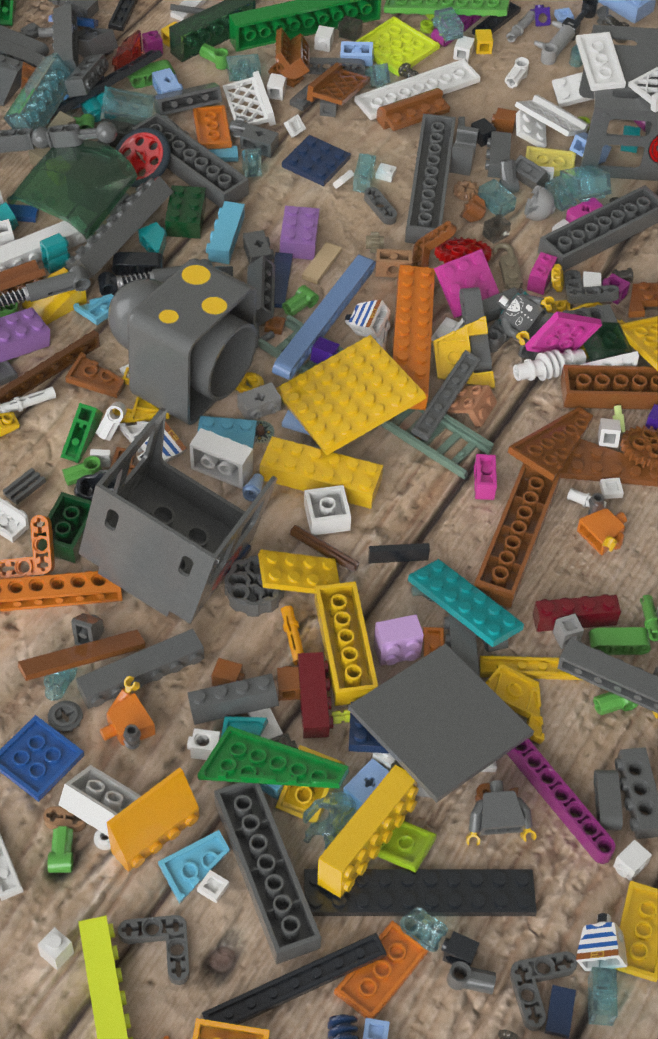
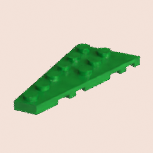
[197,726,349,789]

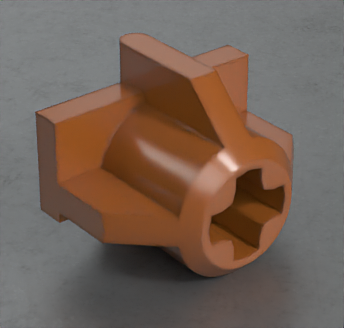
[459,194,486,222]

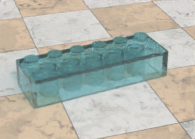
[4,52,72,130]

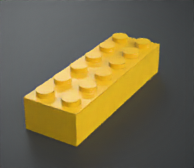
[260,436,383,509]
[314,581,378,706]
[317,765,419,898]

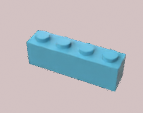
[206,201,245,264]

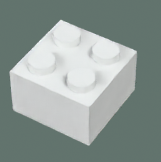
[304,485,351,536]

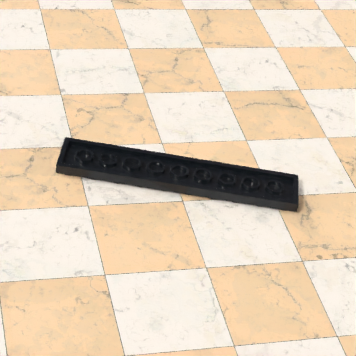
[304,869,537,916]

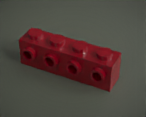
[533,594,621,632]
[297,652,334,739]

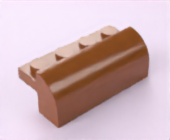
[275,27,310,79]
[376,88,450,131]
[0,260,46,296]

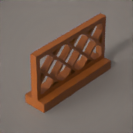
[307,62,371,105]

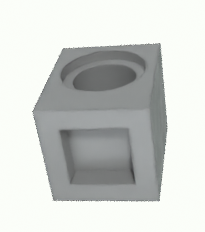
[553,614,584,649]

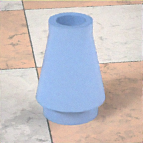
[242,473,264,502]

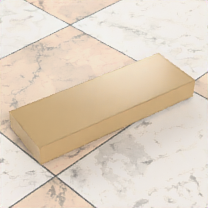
[302,242,342,285]

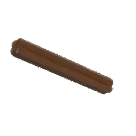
[290,525,359,572]

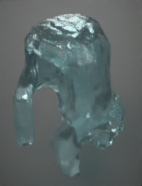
[303,790,356,850]

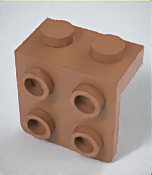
[446,385,497,427]

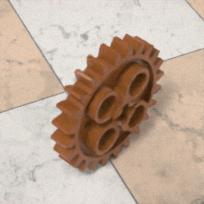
[620,425,658,471]

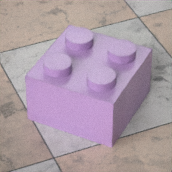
[373,614,424,666]

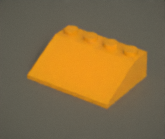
[106,767,199,872]

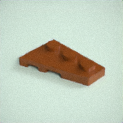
[65,352,125,398]

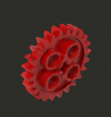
[435,237,492,264]

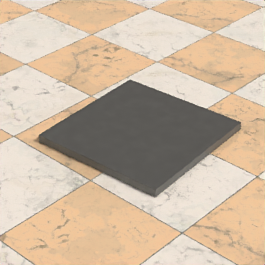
[348,644,534,803]

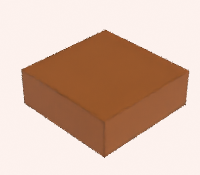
[264,316,286,335]

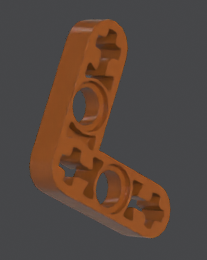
[412,221,457,267]

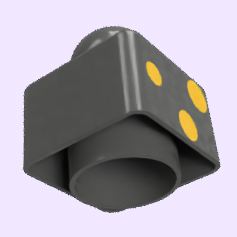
[108,258,257,425]

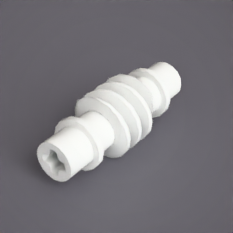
[513,349,586,381]

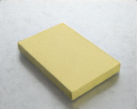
[525,146,576,178]

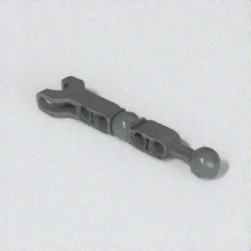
[0,121,117,153]

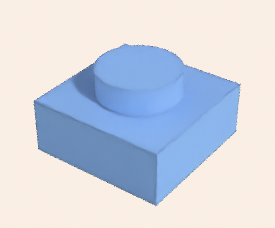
[554,8,574,23]
[363,1018,390,1039]

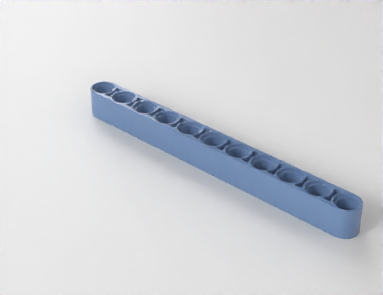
[272,254,376,380]

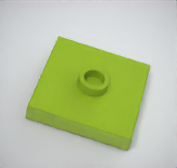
[377,821,437,873]

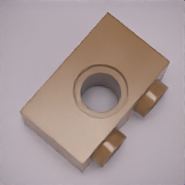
[375,249,412,278]

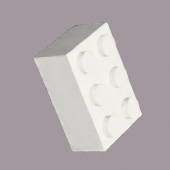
[190,428,253,489]
[59,765,141,836]

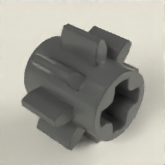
[230,117,249,138]

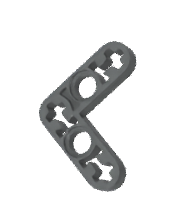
[564,270,619,304]
[118,915,190,985]
[510,951,578,1031]

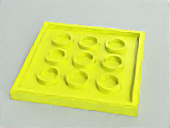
[355,16,440,76]

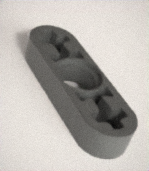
[364,187,397,225]

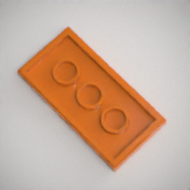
[193,105,232,149]
[334,920,430,1019]

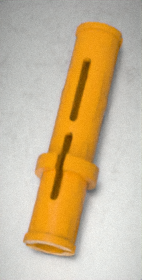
[280,605,304,665]

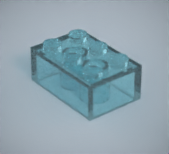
[560,164,612,202]

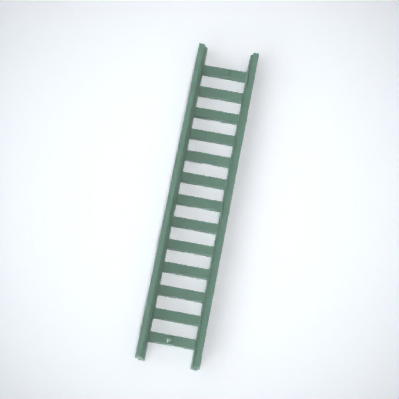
[258,315,494,480]

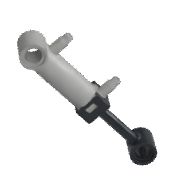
[534,0,598,65]

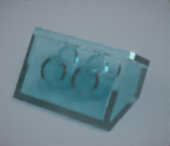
[100,86,154,125]

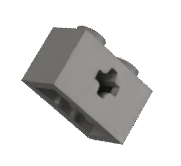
[237,382,281,420]

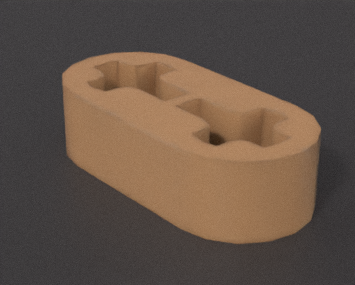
[43,806,87,832]

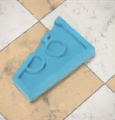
[198,416,257,449]
[158,830,230,904]

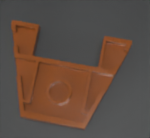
[628,282,658,318]

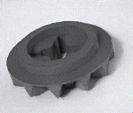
[48,701,83,734]

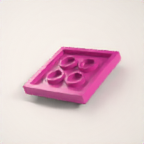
[434,249,499,318]
[525,311,602,353]

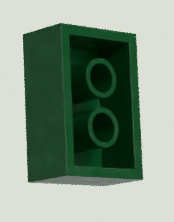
[165,185,206,239]
[37,492,92,563]

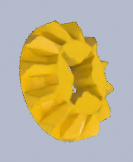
[551,264,564,292]
[235,372,264,394]

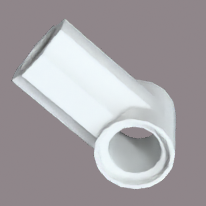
[505,57,529,88]
[95,402,127,441]

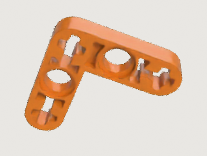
[0,515,55,578]

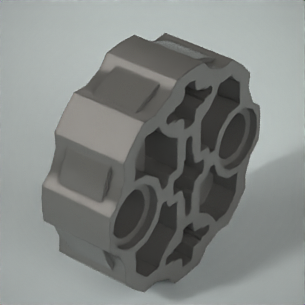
[225,556,285,617]

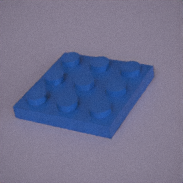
[0,715,85,802]

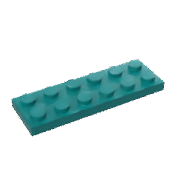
[408,559,524,647]

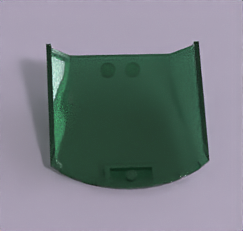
[6,140,138,239]

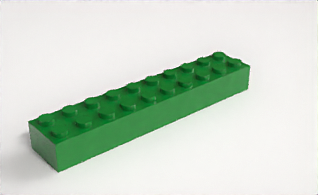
[229,0,381,52]

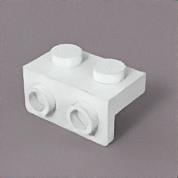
[0,498,29,543]

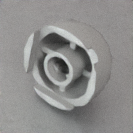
[524,185,556,221]

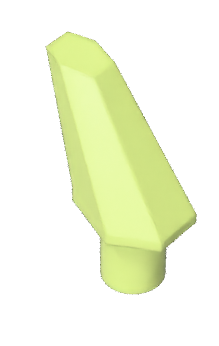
[612,405,626,432]

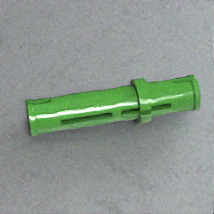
[640,595,658,641]

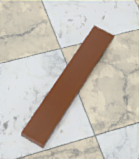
[18,630,146,681]

